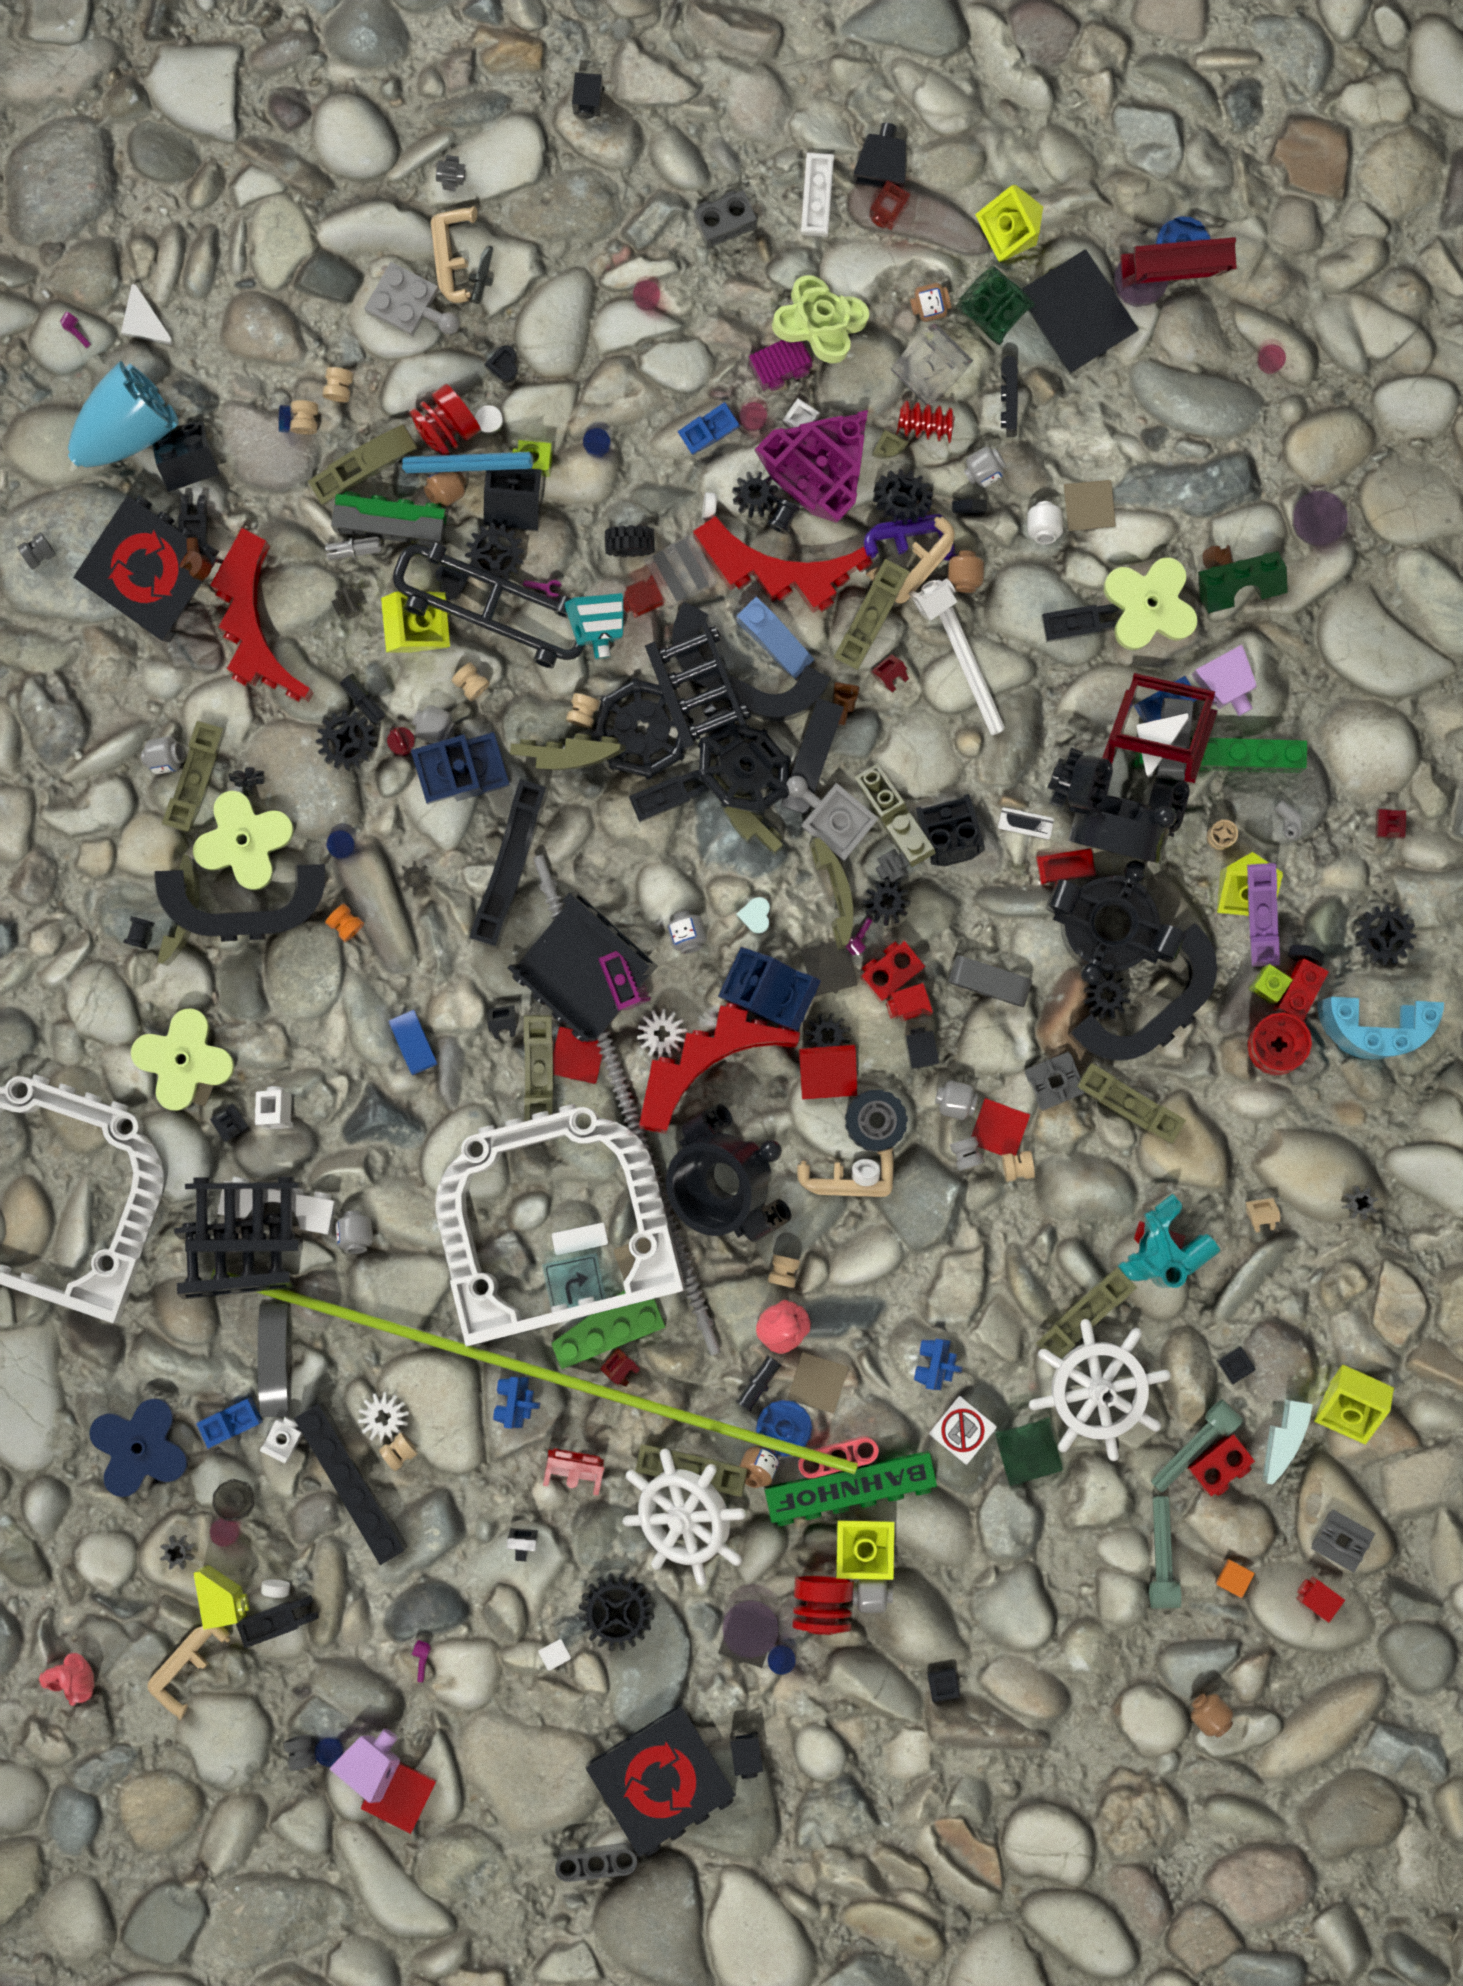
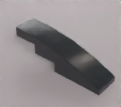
[781,698,844,815]

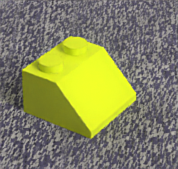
[381,592,450,653]
[1314,1364,1394,1445]
[193,1565,250,1630]

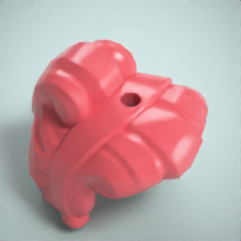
[756,1299,811,1354]
[39,1653,95,1706]

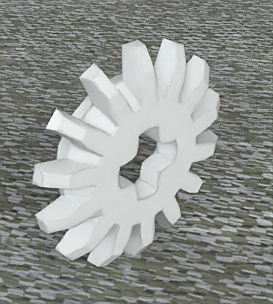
[637,1009,687,1058]
[358,1392,409,1443]

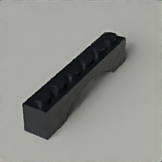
[469,779,548,949]
[294,1402,408,1565]

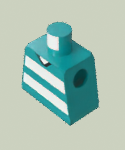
[564,593,623,660]

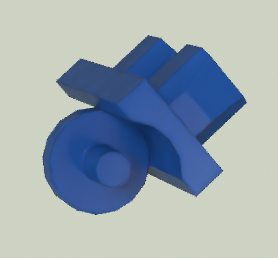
[914,1338,963,1390]
[493,1376,541,1429]

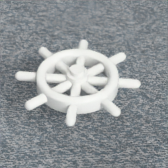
[1029,1319,1171,1461]
[622,1448,746,1586]

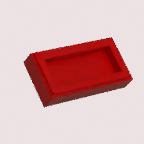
[1036,848,1096,885]

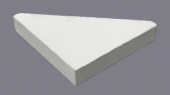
[121,284,173,345]
[1136,713,1189,777]

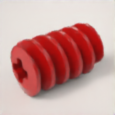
[896,400,955,443]

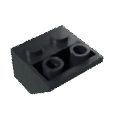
[152,421,220,492]
[483,469,544,532]

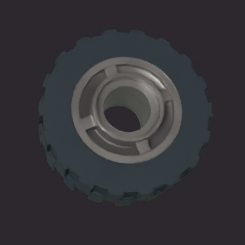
[845,1090,908,1151]

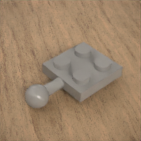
[364,262,460,336]
[787,776,879,861]

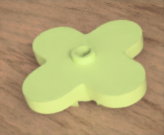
[772,275,869,363]
[1103,558,1197,650]
[193,791,294,890]
[131,1009,234,1111]

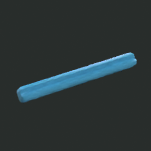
[402,452,534,473]

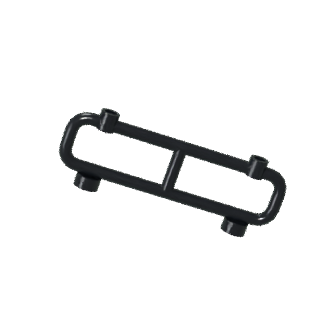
[393,542,586,669]

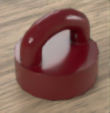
[387,727,416,756]

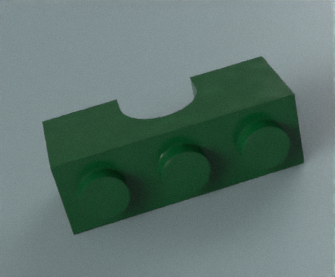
[1198,551,1288,614]

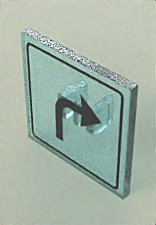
[542,1253,606,1308]

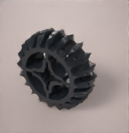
[579,1573,655,1651]

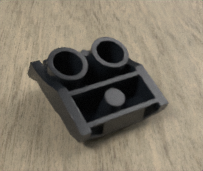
[916,794,985,867]

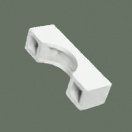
[217,1176,338,1234]

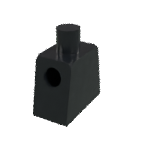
[852,123,906,193]

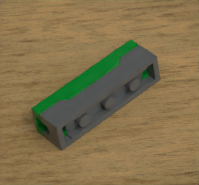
[331,491,448,546]

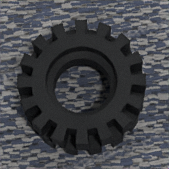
[605,525,655,557]

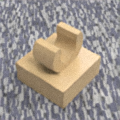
[1246,1198,1280,1233]

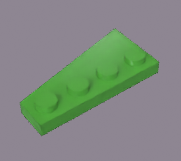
[551,1290,665,1369]

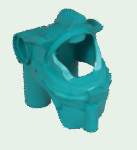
[1117,1194,1220,1288]

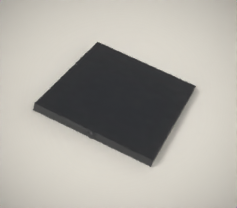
[1017,249,1139,374]

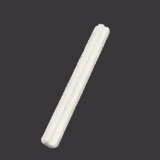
[939,607,1005,735]

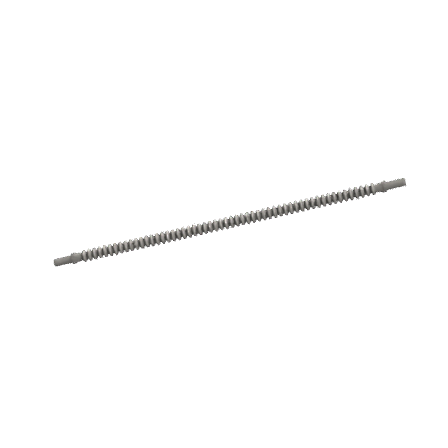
[533,854,721,1356]

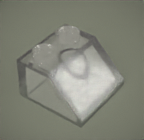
[891,323,973,406]

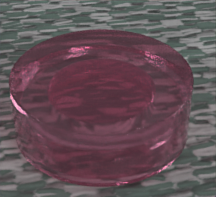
[633,281,660,310]
[1257,344,1286,374]
[740,402,767,432]
[210,1517,240,1547]

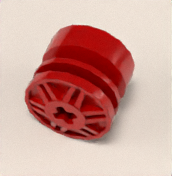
[409,383,481,455]
[1247,1012,1312,1076]
[792,1576,854,1635]

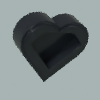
[484,345,518,383]
[951,498,988,514]
[436,565,470,601]
[1288,945,1325,967]

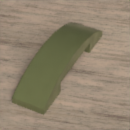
[834,559,910,670]
[162,721,224,833]
[809,838,853,950]
[157,855,200,966]
[524,1015,553,1122]
[1077,1063,1186,1144]
[1036,1267,1137,1358]
[635,1444,748,1497]

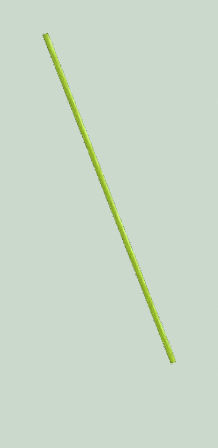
[211,1268,858,1474]

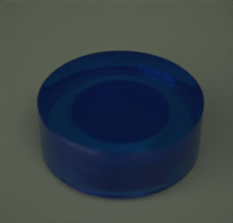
[278,405,291,433]
[583,428,611,457]
[326,830,355,859]
[767,1645,796,1675]
[315,1737,344,1767]

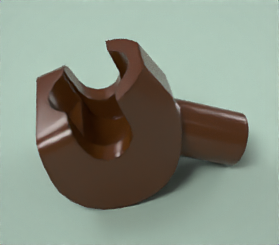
[180,538,212,581]
[1203,545,1233,569]
[832,682,860,725]

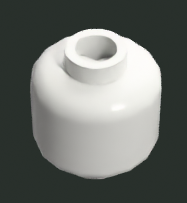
[1027,501,1063,545]

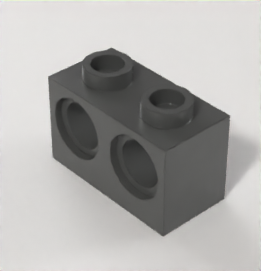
[694,190,757,249]

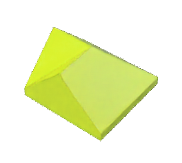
[975,185,1043,262]
[1217,852,1283,916]
[836,1520,894,1580]

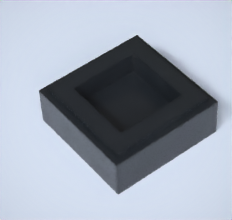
[1216,1346,1256,1385]
[927,1667,960,1702]

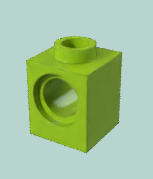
[512,440,553,477]
[1248,964,1293,1005]

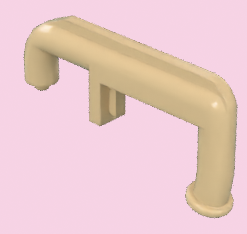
[431,206,478,303]
[866,516,955,604]
[797,1147,894,1197]
[147,1626,231,1720]

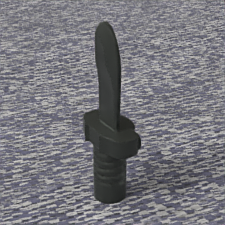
[469,246,494,304]

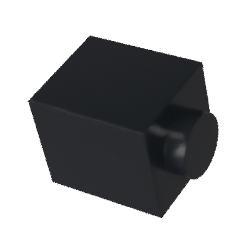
[572,72,603,119]
[904,1027,939,1070]
[730,1732,763,1779]

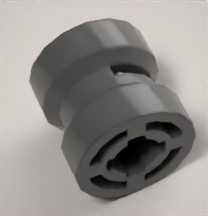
[17,532,56,570]
[283,1734,317,1771]

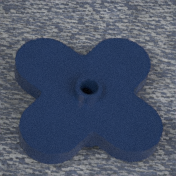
[89,1398,188,1497]

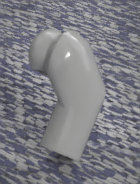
[1274,800,1302,840]

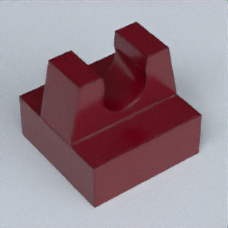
[870,654,909,693]
[1375,809,1406,839]
[600,1347,640,1387]

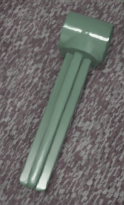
[1151,1399,1243,1492]
[1149,1496,1181,1609]

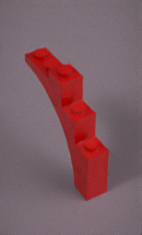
[693,516,874,613]
[210,528,314,703]
[639,1003,800,1134]

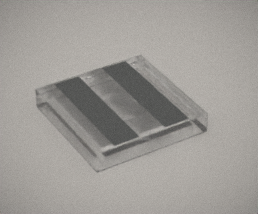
[644,534,718,609]

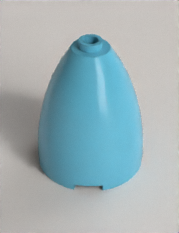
[68,361,179,468]

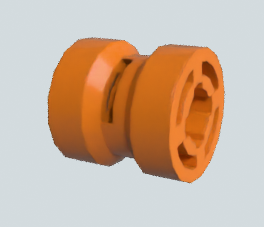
[325,903,364,942]

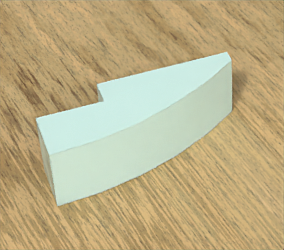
[1262,1399,1313,1484]

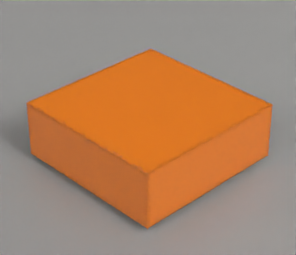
[1215,1559,1255,1598]

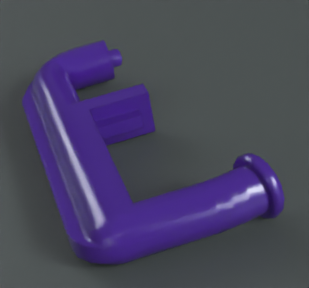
[864,514,957,561]

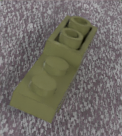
[308,424,418,505]
[510,734,626,770]
[710,758,783,855]
[854,763,936,867]

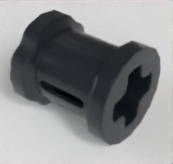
[767,499,800,535]
[123,916,155,950]

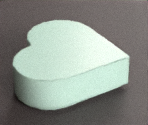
[736,897,770,934]

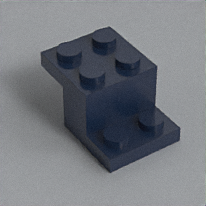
[411,732,510,805]
[718,947,821,1031]

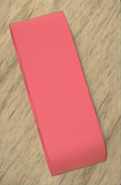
[798,1436,878,1478]

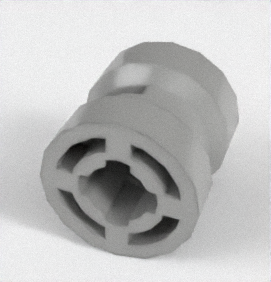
[950,1136,984,1171]

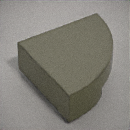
[872,429,909,459]

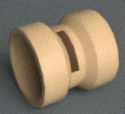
[322,367,354,402]
[290,400,318,435]
[451,662,490,701]
[566,693,600,729]
[1206,820,1238,850]
[1002,1151,1035,1182]
[767,1254,800,1288]
[379,1432,418,1472]

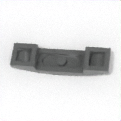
[257,1304,290,1417]

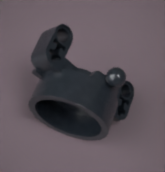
[1068,755,1190,864]
[1045,860,1187,985]
[666,1104,792,1242]

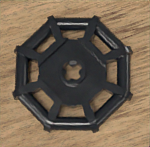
[590,677,694,780]
[697,722,791,815]

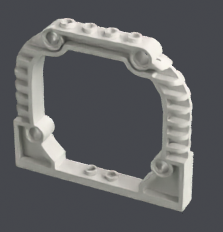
[0,1074,164,1323]
[435,1104,686,1346]

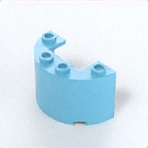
[1317,997,1444,1060]

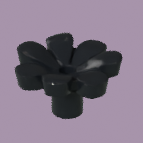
[228,767,265,796]

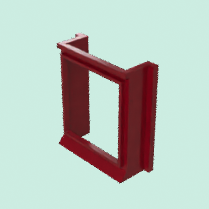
[1119,237,1237,289]
[1102,673,1218,783]

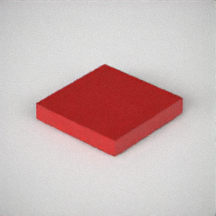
[799,1045,857,1100]
[360,1762,437,1834]

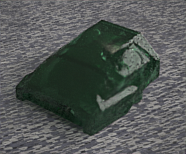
[956,266,1035,345]
[994,1416,1063,1486]

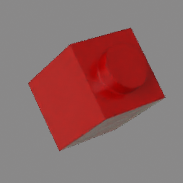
[1296,1576,1345,1623]

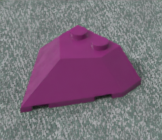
[755,410,868,523]

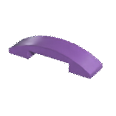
[1247,863,1280,967]

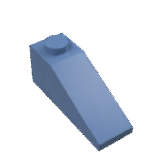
[737,597,815,679]

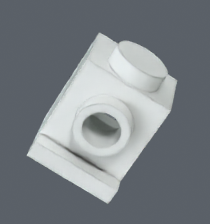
[909,578,957,621]
[255,1086,293,1130]
[260,1417,303,1463]

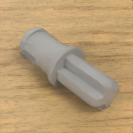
[325,536,382,561]

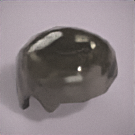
[212,1479,256,1522]

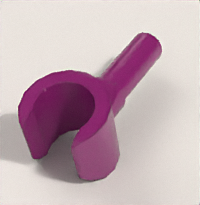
[60,312,91,349]
[523,580,562,599]
[846,918,873,956]
[412,1640,431,1683]

